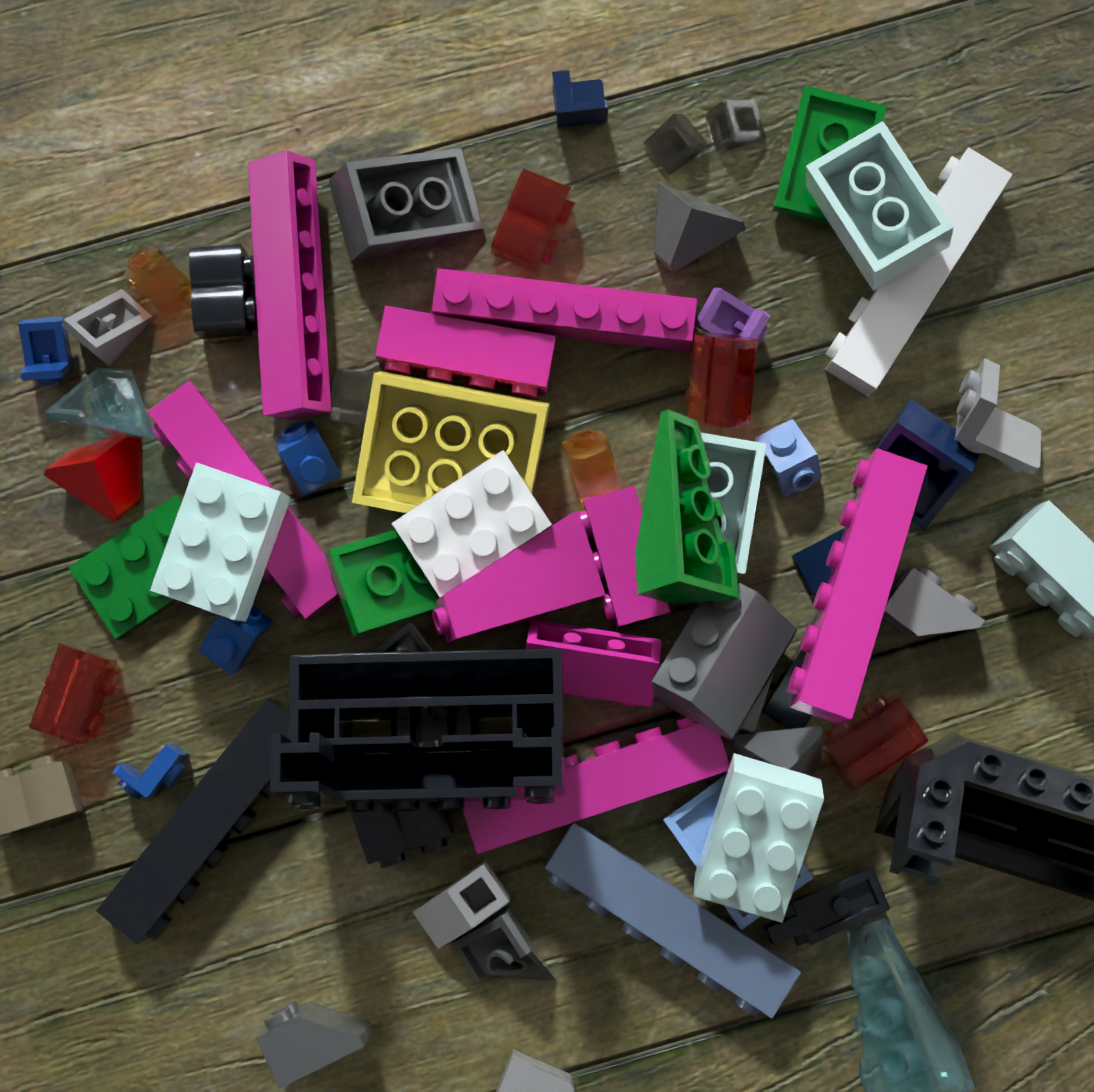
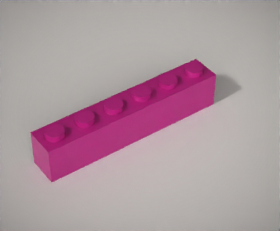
[248,150,331,420]
[432,268,697,352]
[148,380,340,621]
[787,448,927,725]
[462,717,730,854]

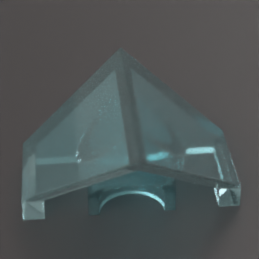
[45,367,156,439]

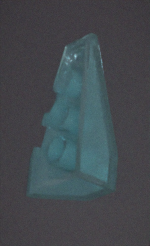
[847,918,975,1092]

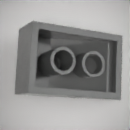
[329,148,484,262]

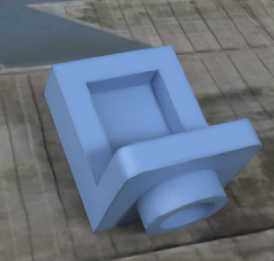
[754,419,821,497]

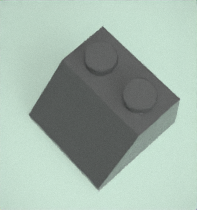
[256,1001,373,1089]

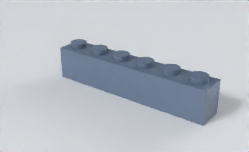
[544,822,801,1018]

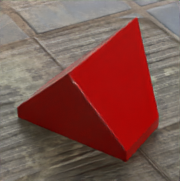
[43,426,142,523]

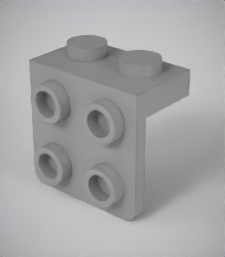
[955,358,1041,474]

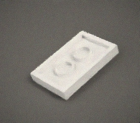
[392,450,552,597]

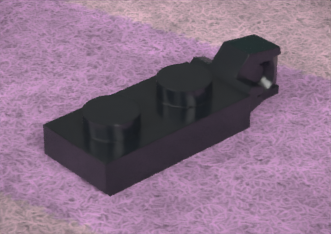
[763,866,891,946]

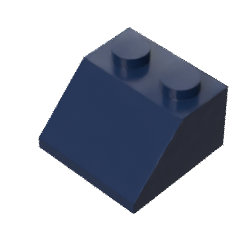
[869,399,980,530]

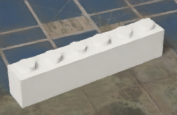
[825,147,1012,397]

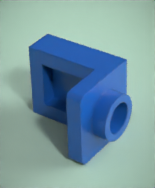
[18,317,74,386]
[275,420,342,496]
[198,604,273,676]
[113,744,189,799]

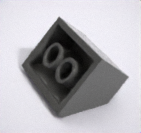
[652,582,797,741]

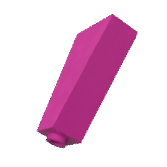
[432,511,605,644]

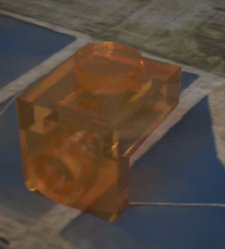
[123,246,192,317]
[562,430,622,503]

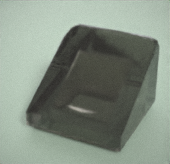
[706,99,766,152]
[644,114,709,175]
[328,367,374,427]

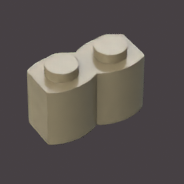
[0,754,84,836]

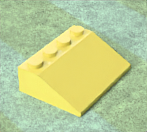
[352,370,550,513]

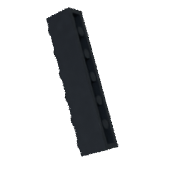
[96,698,308,945]

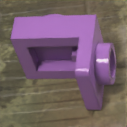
[694,288,770,352]

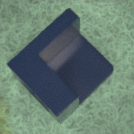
[552,70,608,128]

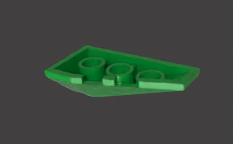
[635,409,739,603]

